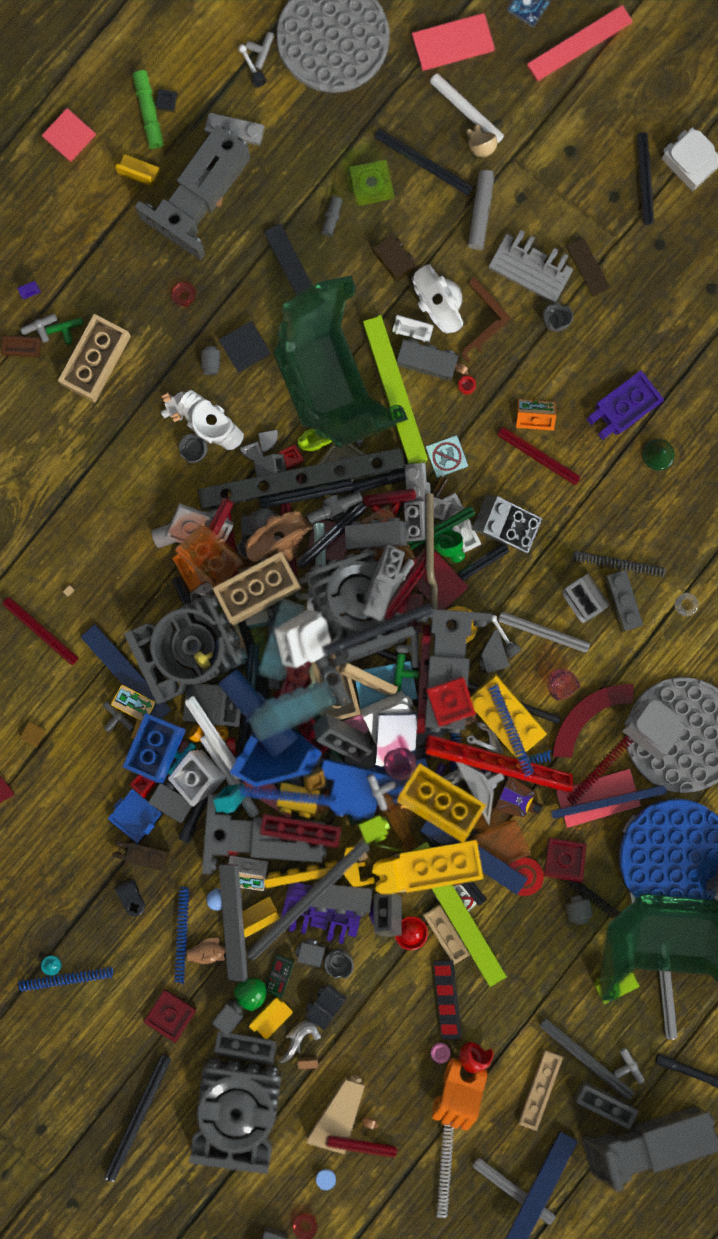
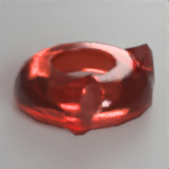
[172,282,196,307]
[286,663,309,685]
[293,1214,318,1239]

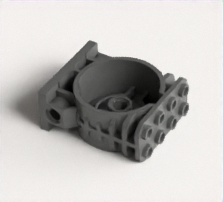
[302,548,415,667]
[124,593,248,704]
[189,1058,282,1174]

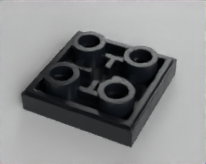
[219,321,271,373]

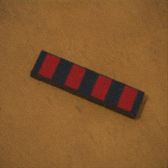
[433,960,462,1039]

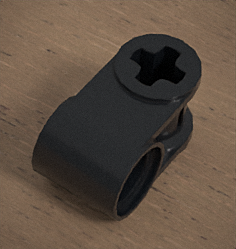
[114,878,145,917]

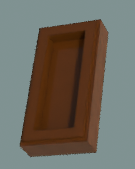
[1,336,41,358]

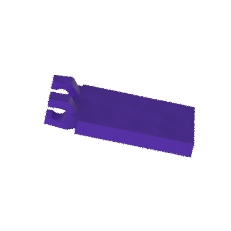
[586,371,664,440]

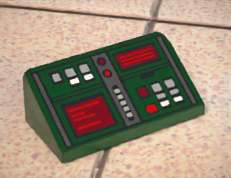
[266,954,295,999]

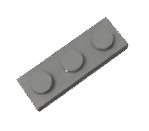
[205,113,264,146]

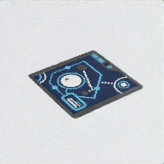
[507,0,551,28]

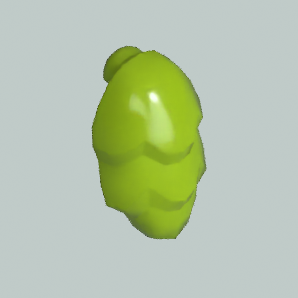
[297,425,338,451]

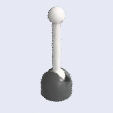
[491,615,522,658]

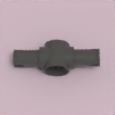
[306,491,363,525]
[316,656,352,708]

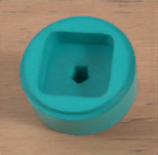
[41,955,62,976]

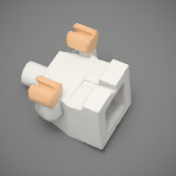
[161,391,186,422]

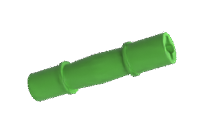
[132,70,164,149]

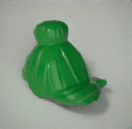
[434,529,465,563]

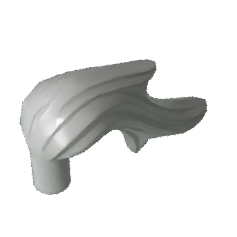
[279,1019,321,1063]

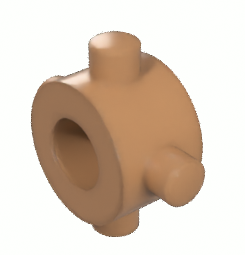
[455,363,469,376]
[362,1117,378,1129]

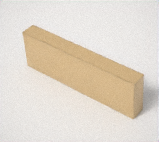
[338,663,398,696]
[423,905,470,965]

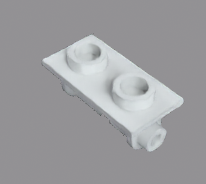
[393,315,434,342]

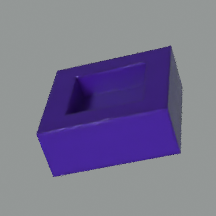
[17,281,41,299]

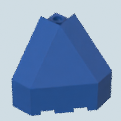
[230,726,322,787]

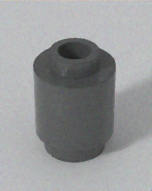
[201,346,220,375]

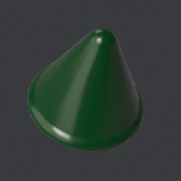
[642,439,675,471]

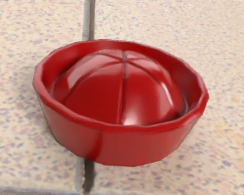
[395,916,428,950]

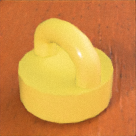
[194,651,213,670]

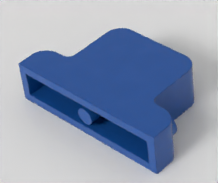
[320,758,399,821]

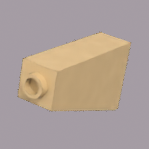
[307,1075,365,1154]

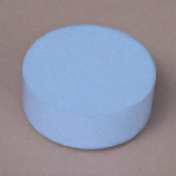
[316,1169,336,1190]

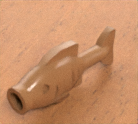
[187,938,247,964]

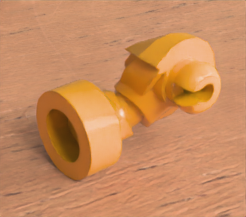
[188,723,229,743]

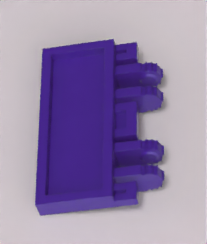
[281,882,361,944]

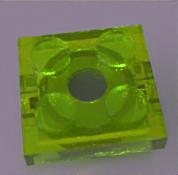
[349,159,394,206]

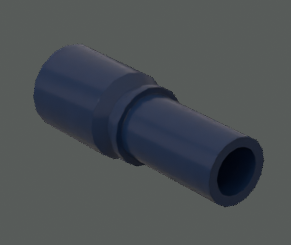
[219,669,298,758]

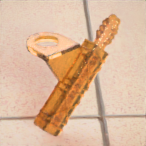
[382,793,417,852]

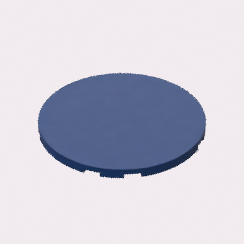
[619,798,718,915]

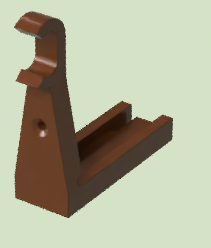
[462,277,510,363]

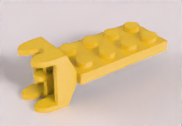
[372,840,484,894]
[264,843,375,888]

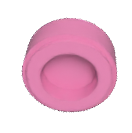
[431,1042,450,1063]

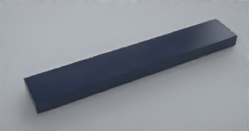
[81,625,172,719]
[549,785,666,819]
[420,820,528,895]
[505,1131,578,1239]

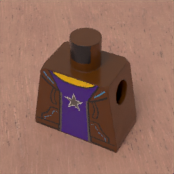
[493,776,542,818]

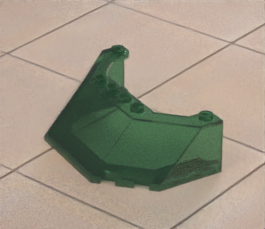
[274,276,408,448]
[599,894,718,1002]

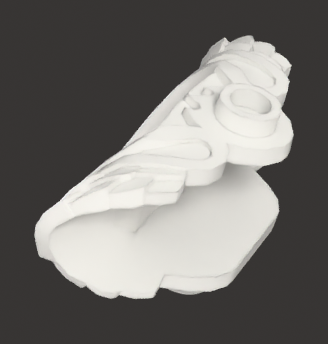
[412,264,463,333]
[178,390,244,450]

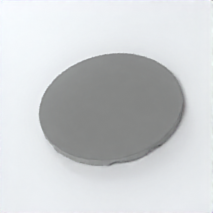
[277,0,389,92]
[625,677,718,793]

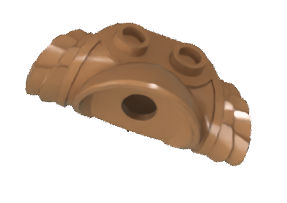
[246,511,313,562]

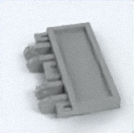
[488,230,573,303]

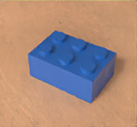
[123,713,186,783]

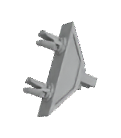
[442,762,504,825]

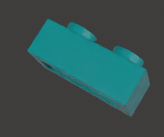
[213,783,245,813]

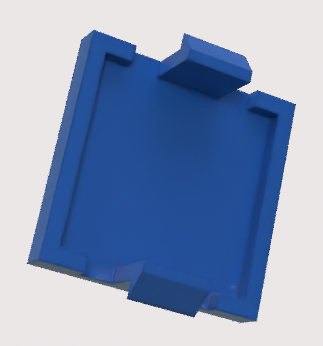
[108,789,162,843]

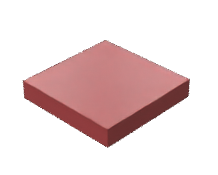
[42,108,96,162]

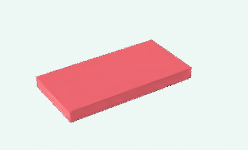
[412,13,495,71]
[555,769,641,828]

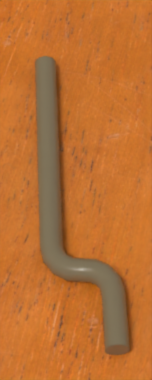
[426,494,438,610]

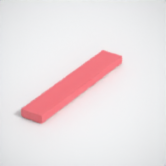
[527,5,632,81]

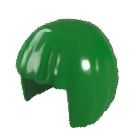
[234,977,266,1011]

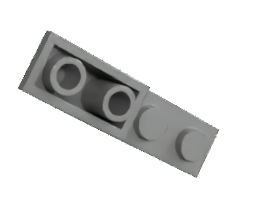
[404,463,430,541]
[363,544,405,621]

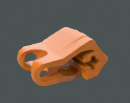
[432,1058,487,1131]

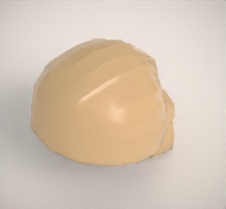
[466,124,497,157]

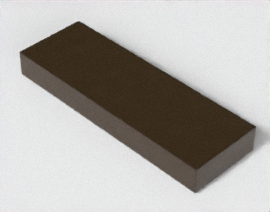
[566,238,610,297]

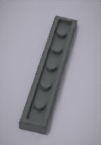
[219,864,248,982]

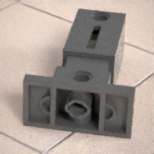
[135,125,250,260]
[416,610,492,733]
[202,795,327,874]
[582,1106,718,1192]

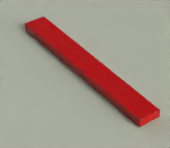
[426,735,573,793]

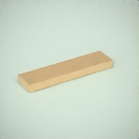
[518,1049,563,1131]

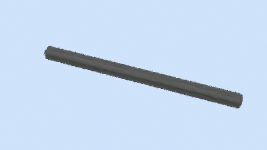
[246,840,369,960]

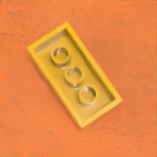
[470,673,547,758]
[397,763,486,843]

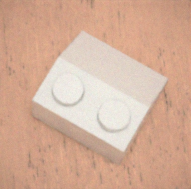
[168,750,226,806]

